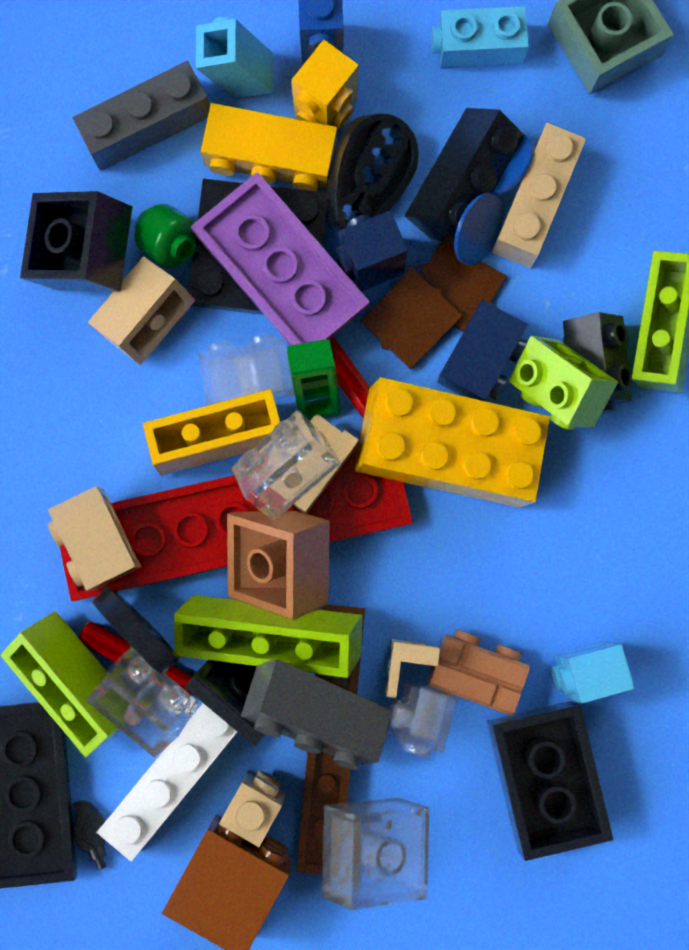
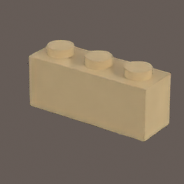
[492,122,586,269]

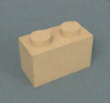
[88,256,195,366]
[47,486,142,591]

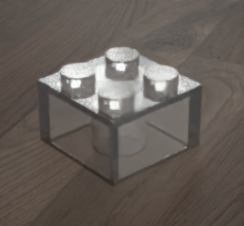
[322,798,429,910]

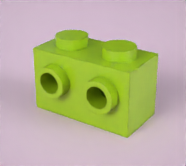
[508,336,618,430]

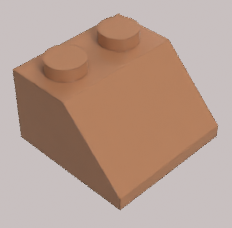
[227,511,330,620]

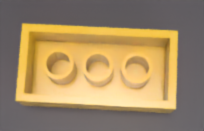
[354,377,550,508]

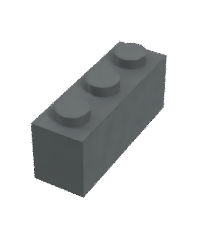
[72,60,210,171]
[241,659,393,770]

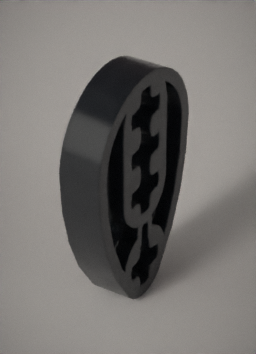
[326,114,419,231]
[92,586,179,676]

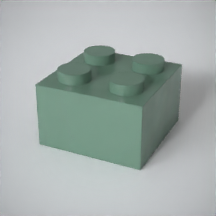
[548,0,674,95]

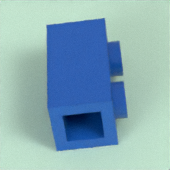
[298,0,344,65]

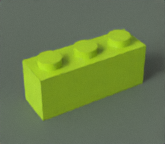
[632,251,689,393]
[0,611,140,758]

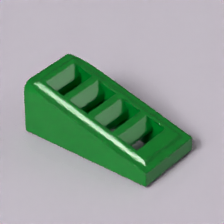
[286,339,341,422]

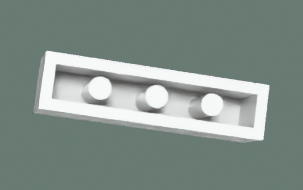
[96,703,237,862]

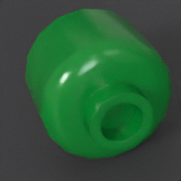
[134,203,198,268]

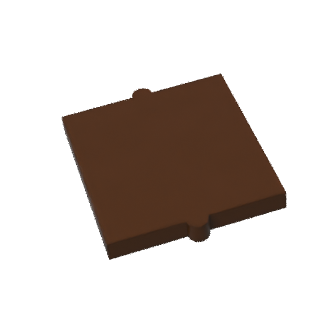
[421,241,506,332]
[360,267,462,370]

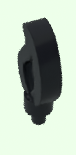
[72,800,107,870]

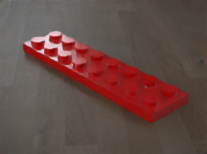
[60,447,413,602]

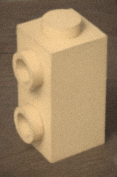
[219,770,286,847]

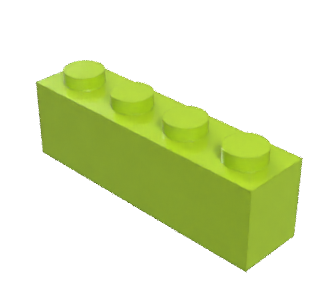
[174,595,362,678]

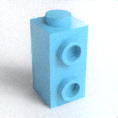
[431,6,529,68]
[196,17,273,99]

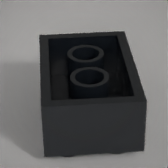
[487,701,614,861]

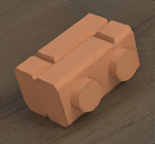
[426,629,530,716]

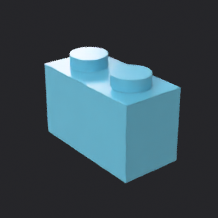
[551,641,635,704]

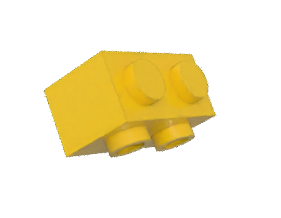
[291,39,359,129]

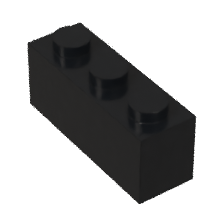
[404,108,525,243]

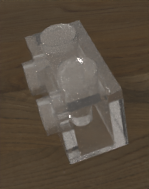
[231,410,341,521]
[86,647,199,758]
[389,680,457,757]

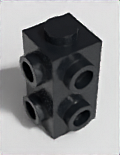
[563,312,633,414]

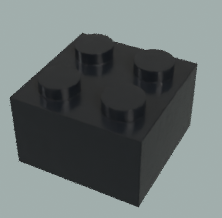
[20,191,133,292]

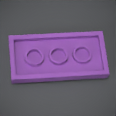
[190,172,370,345]

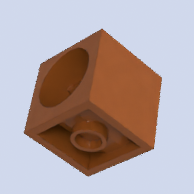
[161,815,292,950]

